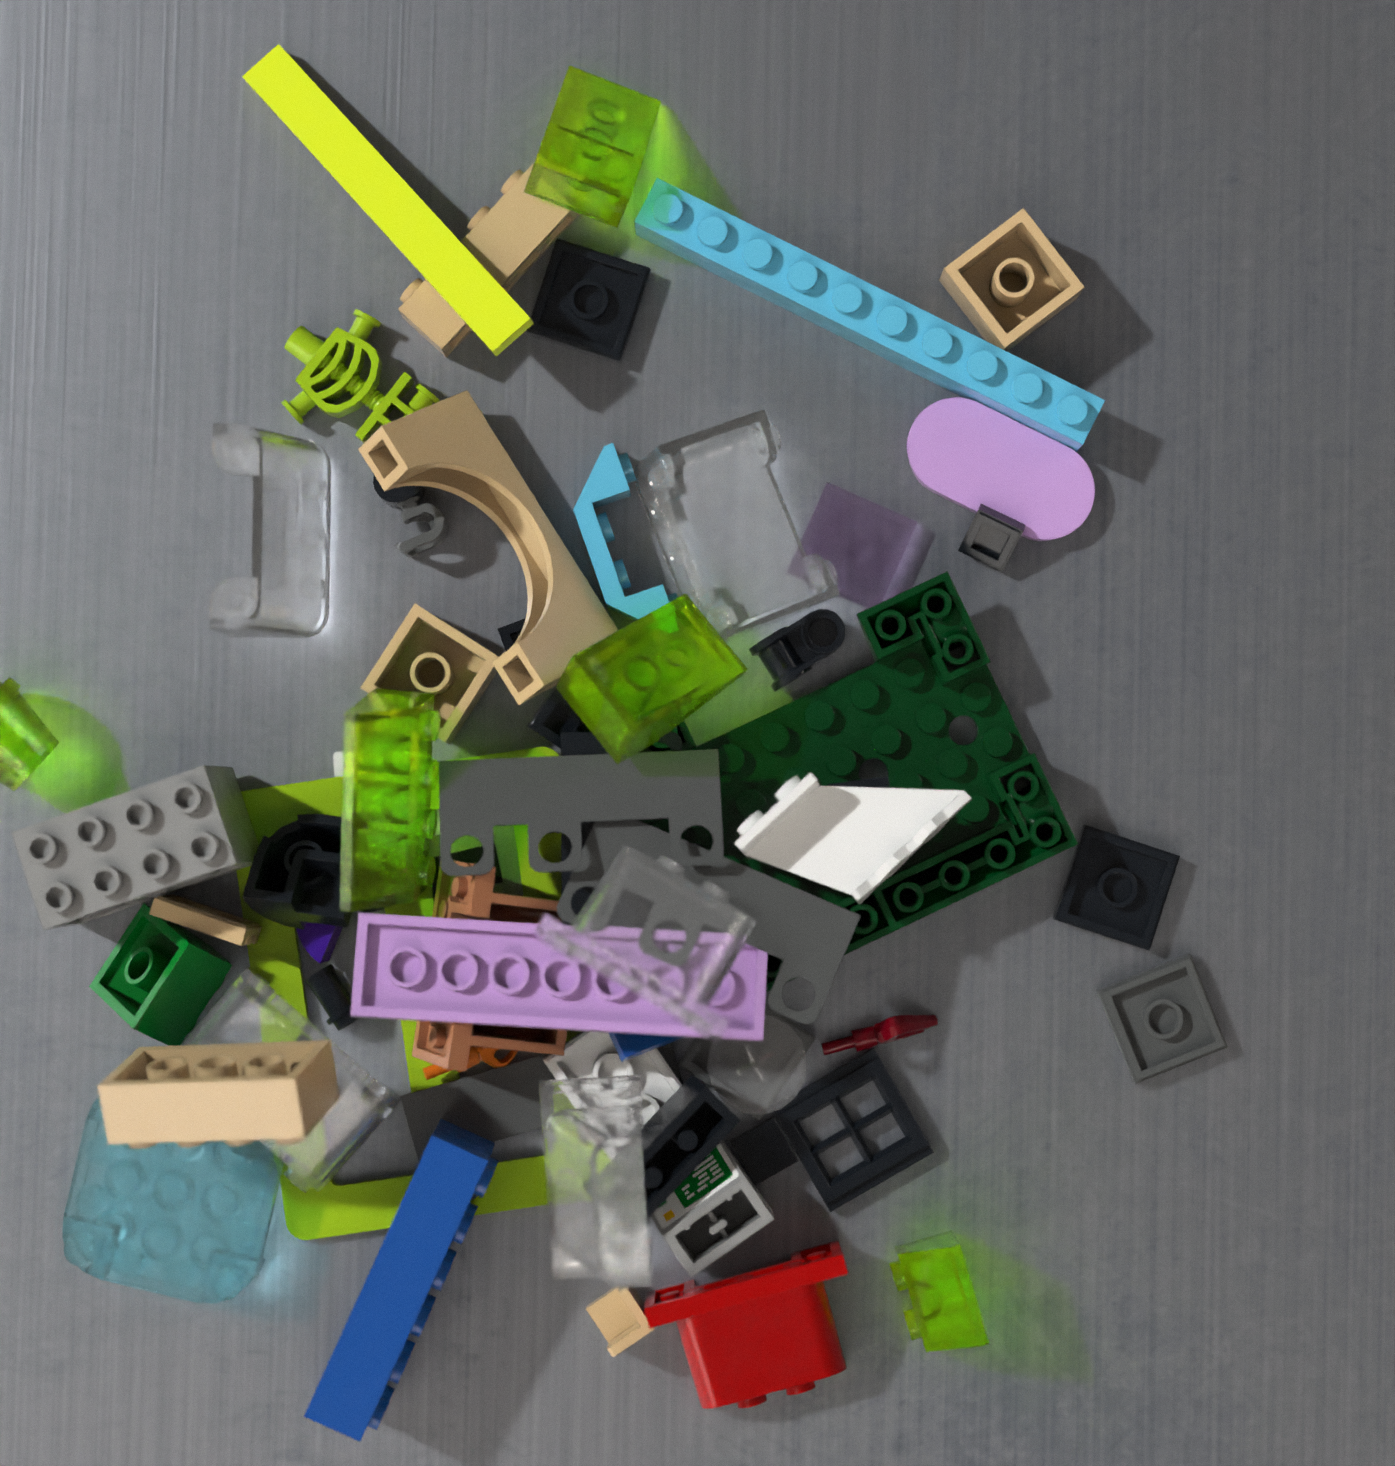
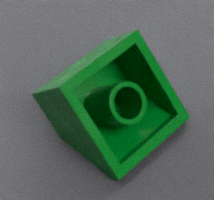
[89,903,233,1046]

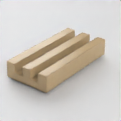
[149,894,262,946]

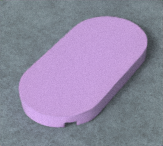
[906,397,1095,542]

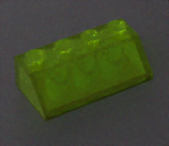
[340,688,441,912]

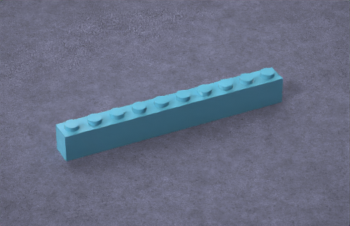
[634,178,1105,452]

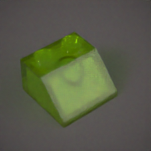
[889,1230,989,1352]

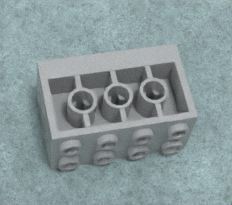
[11,765,259,930]

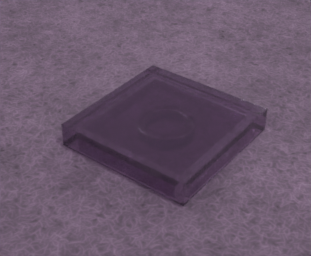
[787,482,917,609]

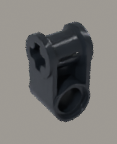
[749,609,845,692]

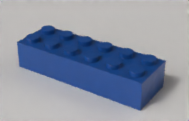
[304,1119,499,1442]

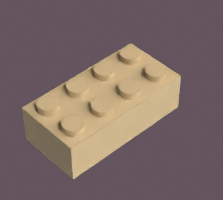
[98,1040,340,1149]

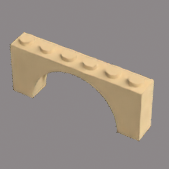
[358,390,626,705]

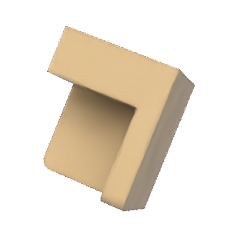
[586,1278,655,1357]

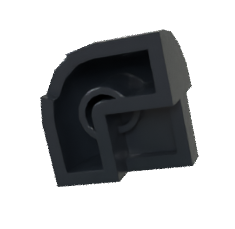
[242,814,370,930]

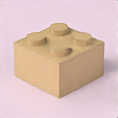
[939,208,1085,352]
[360,603,499,745]

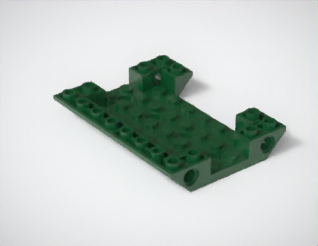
[608,571,1078,992]

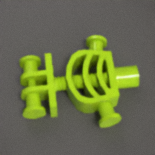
[281,309,440,443]

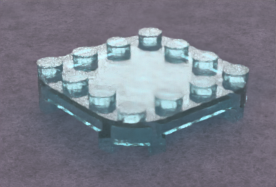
[62,1097,289,1303]

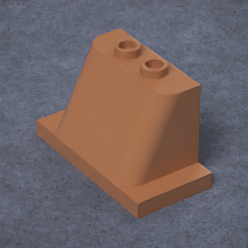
[412,860,567,1071]

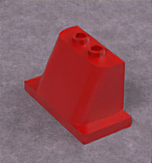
[644,1240,848,1409]

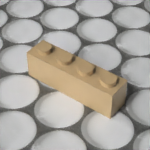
[398,164,579,358]

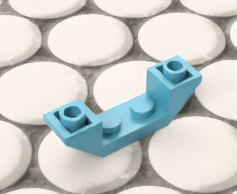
[573,443,686,638]

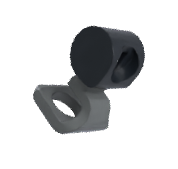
[373,476,448,557]

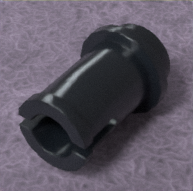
[305,964,359,1031]

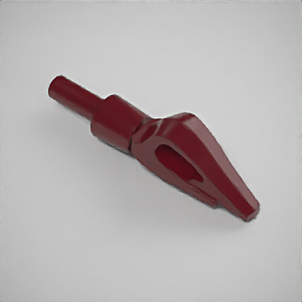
[821,1015,938,1056]

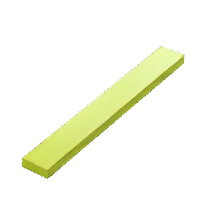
[242,44,534,357]

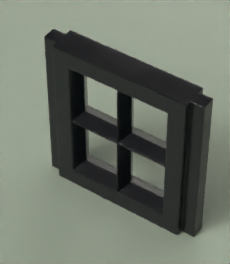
[770,1047,934,1212]

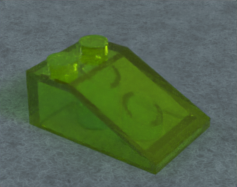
[524,65,661,228]
[556,593,747,765]

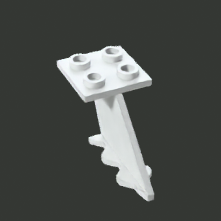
[734,773,971,905]

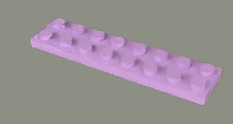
[350,913,768,1042]

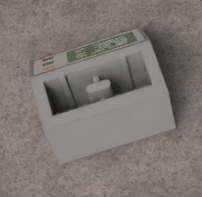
[651,1140,774,1278]

